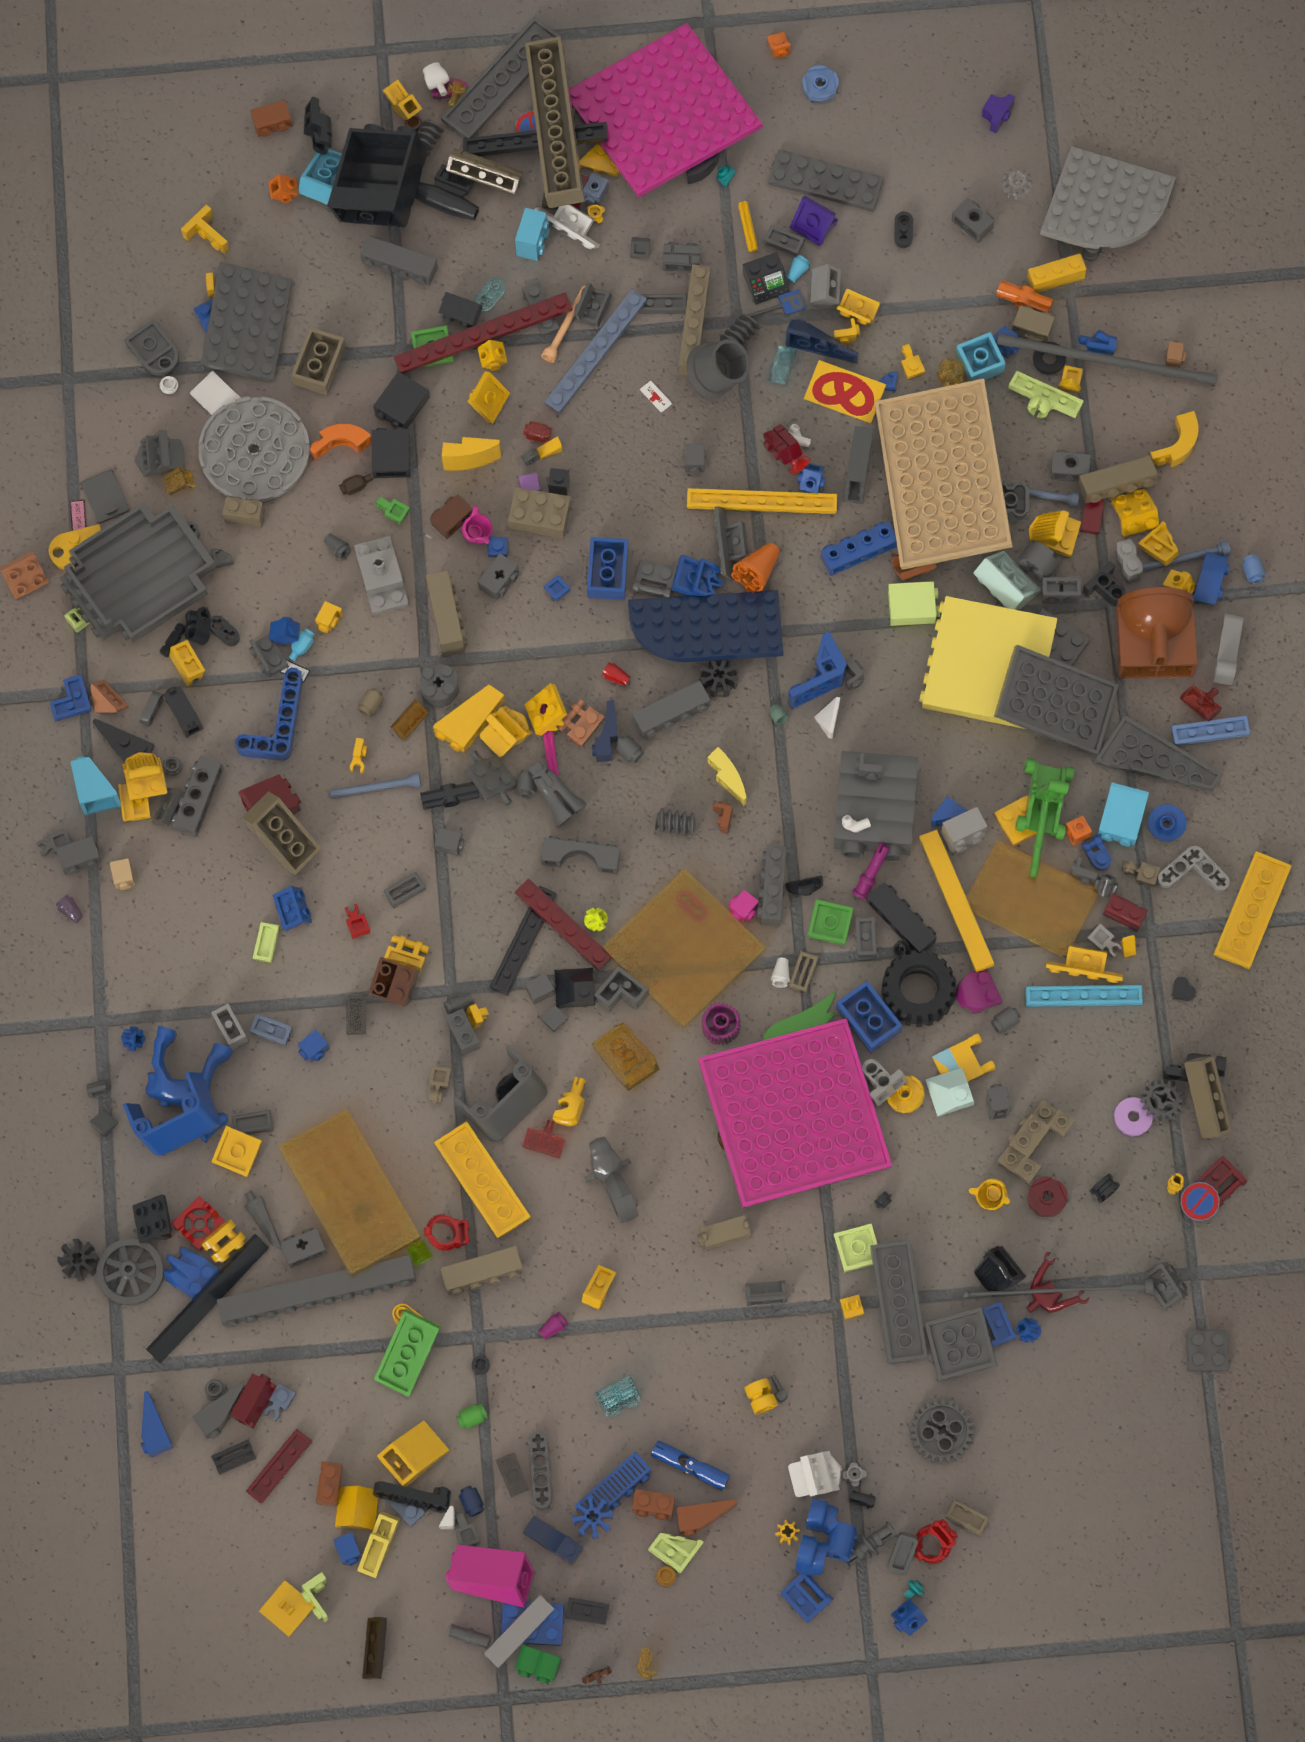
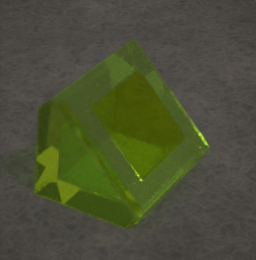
[407,1240,433,1267]

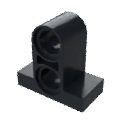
[1082,561,1126,607]

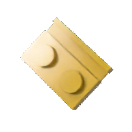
[118,784,151,822]

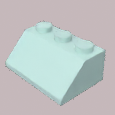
[973,551,1041,610]

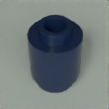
[458,1486,485,1517]

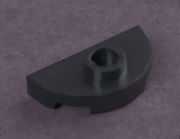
[785,875,823,896]
[495,1073,519,1102]

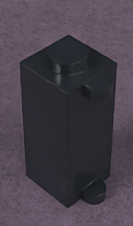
[163,686,203,738]

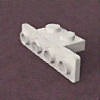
[534,204,600,250]

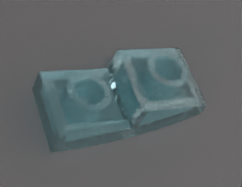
[768,346,796,384]

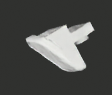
[788,1451,842,1497]

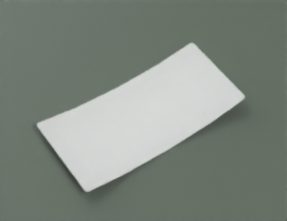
[190,371,241,415]

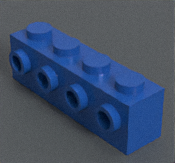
[821,521,897,576]

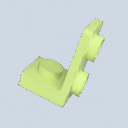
[301,1572,328,1622]

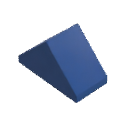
[931,797,968,827]

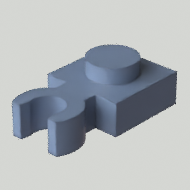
[264,1383,296,1421]

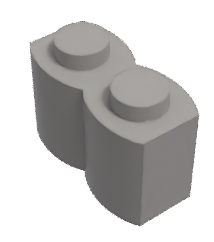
[1115,539,1143,584]

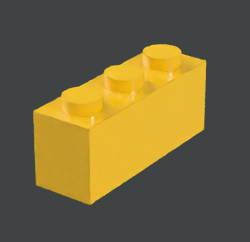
[1027,253,1087,293]

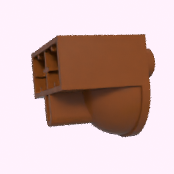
[1114,587,1197,679]

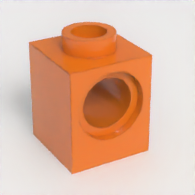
[1065,816,1092,847]

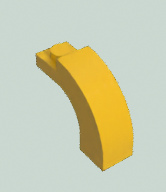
[1150,411,1198,468]

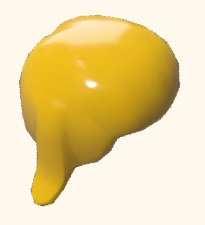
[969,1179,1010,1210]

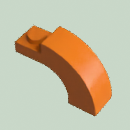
[309,424,372,461]

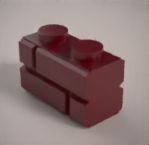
[763,424,803,465]
[1103,893,1148,932]

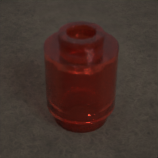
[523,421,552,443]

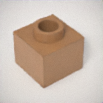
[1165,341,1186,368]

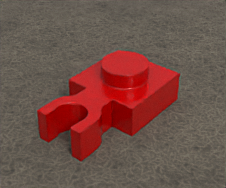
[345,903,371,939]

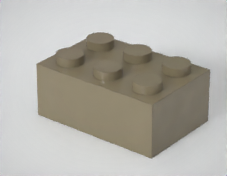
[291,327,346,395]
[508,487,571,539]

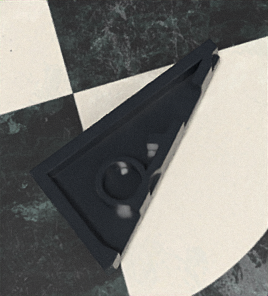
[92,718,155,763]

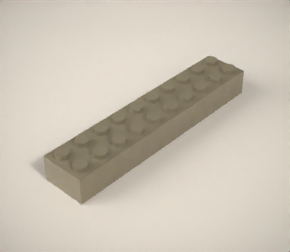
[525,36,585,208]

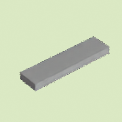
[484,1595,555,1669]

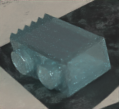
[595,1375,641,1417]

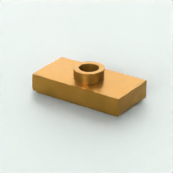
[390,700,429,740]

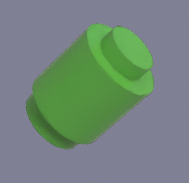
[456,1403,487,1430]

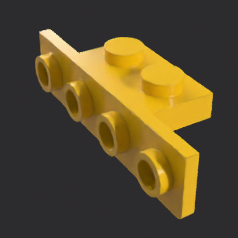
[1046,945,1123,983]

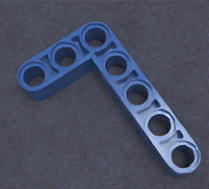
[235,668,303,761]

